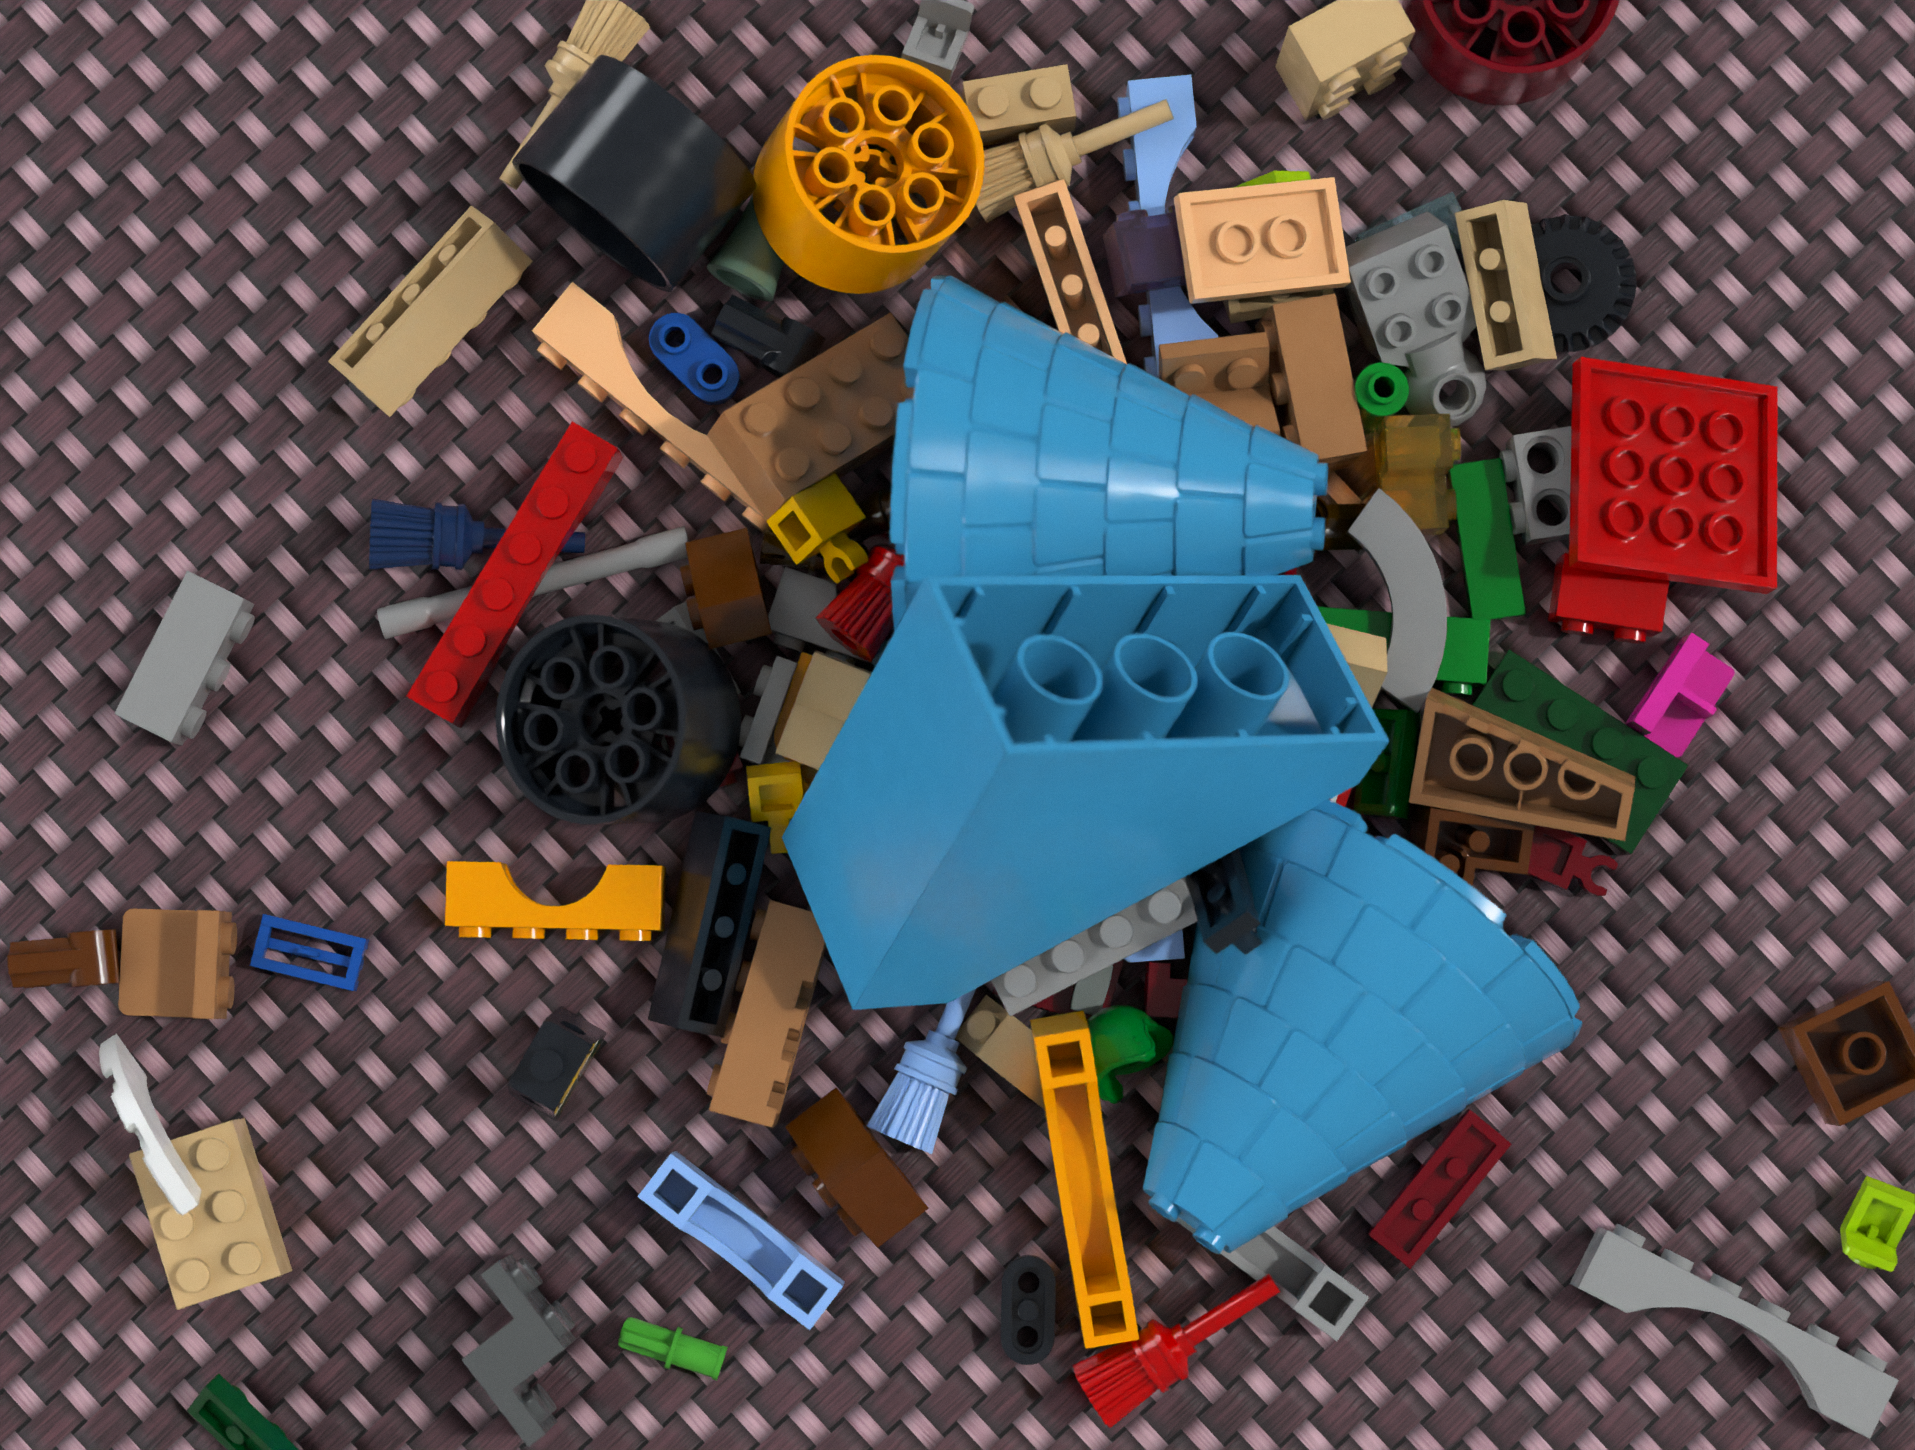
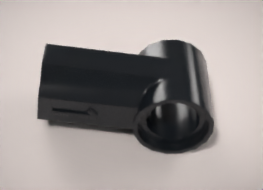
[711,294,826,378]

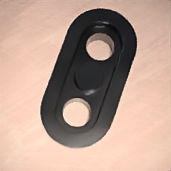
[1000,1255,1056,1365]

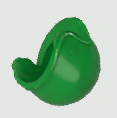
[1087,1005,1174,1104]

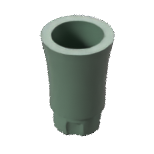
[707,195,785,302]

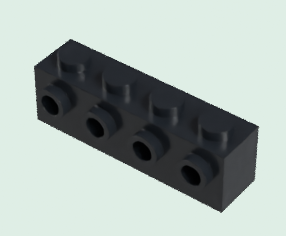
[648,811,772,1038]

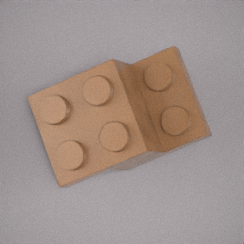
[1159,332,1280,436]

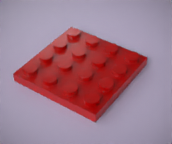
[1569,357,1778,594]

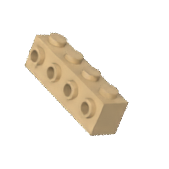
[328,205,533,417]

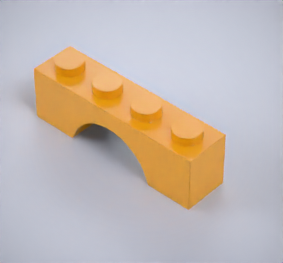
[445,861,666,941]

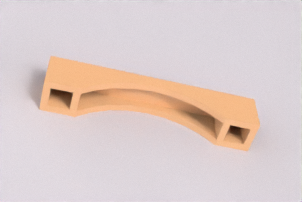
[532,282,771,533]

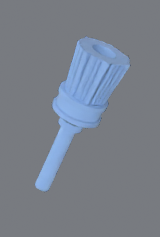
[866,989,976,1154]

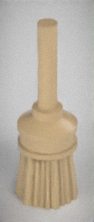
[499,0,650,190]
[976,99,1174,223]

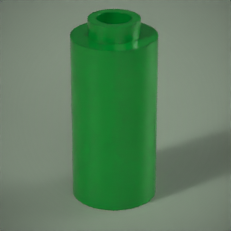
[1353,363,1409,435]

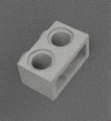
[1500,426,1571,546]

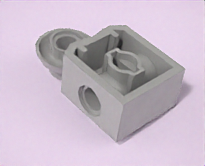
[1343,211,1486,429]

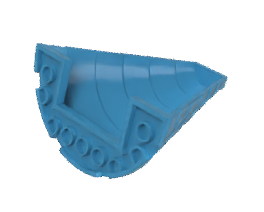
[891,275,1328,631]
[1143,800,1582,1254]

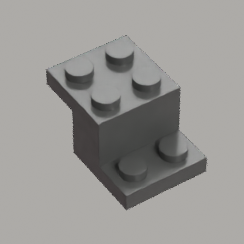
[462,1254,576,1447]

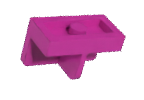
[1625,632,1735,758]

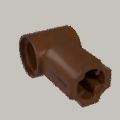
[7,929,120,988]

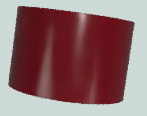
[1403,0,1620,105]

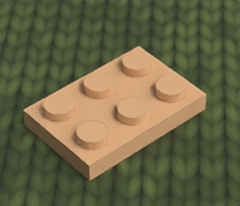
[1174,177,1351,304]

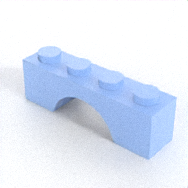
[637,1151,845,1330]

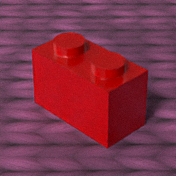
[1548,553,1669,644]

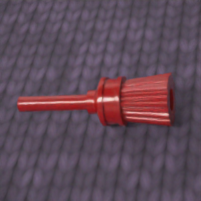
[815,546,905,662]
[1072,1274,1281,1428]

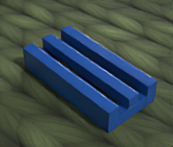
[250,914,370,991]

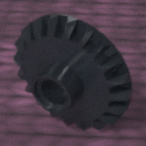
[1531,214,1636,352]

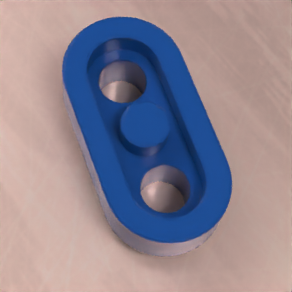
[649,313,740,405]

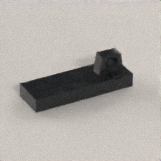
[1186,848,1262,955]

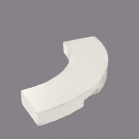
[99,1033,201,1216]

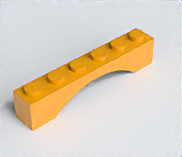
[1030,1011,1139,1349]

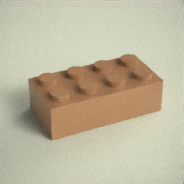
[707,312,915,520]

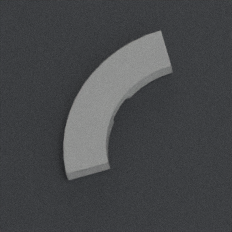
[1346,488,1447,713]

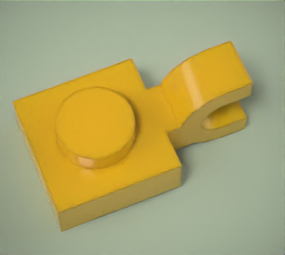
[746,761,803,854]

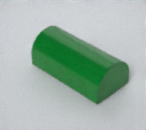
[1353,708,1421,820]

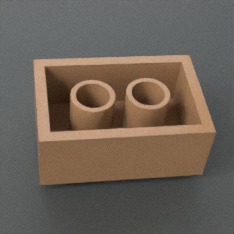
[1250,293,1367,471]

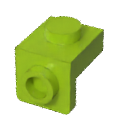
[1840,1176,1915,1272]

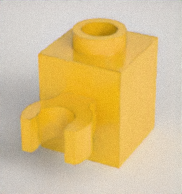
[766,473,868,584]

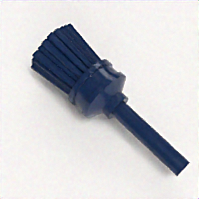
[369,499,585,570]

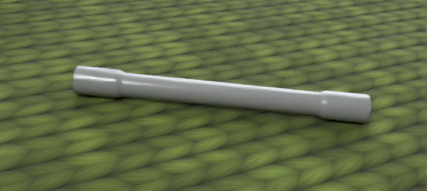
[377,526,689,639]

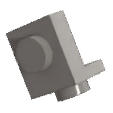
[901,0,974,84]

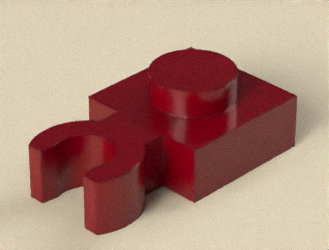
[1526,825,1618,896]

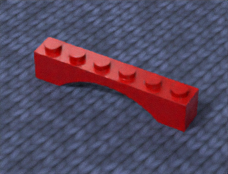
[406,421,624,728]

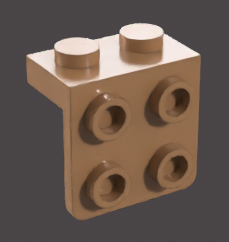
[118,909,237,1019]

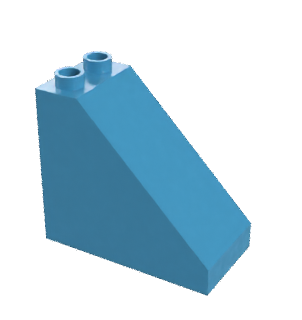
[782,575,1389,1010]

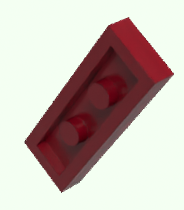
[1366,1109,1512,1269]

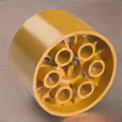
[753,55,985,294]

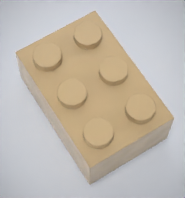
[1275,0,1416,121]
[129,1118,292,1310]

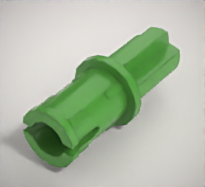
[618,1317,728,1380]

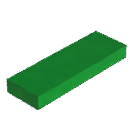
[1447,458,1526,621]

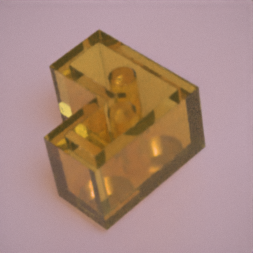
[1373,413,1461,535]

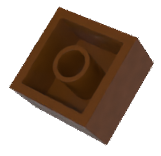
[1778,981,1915,1126]

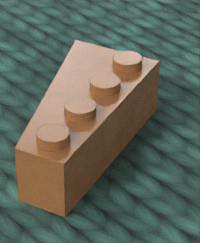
[1409,688,1635,841]
[707,900,826,1128]

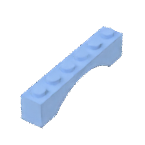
[1117,75,1218,378]

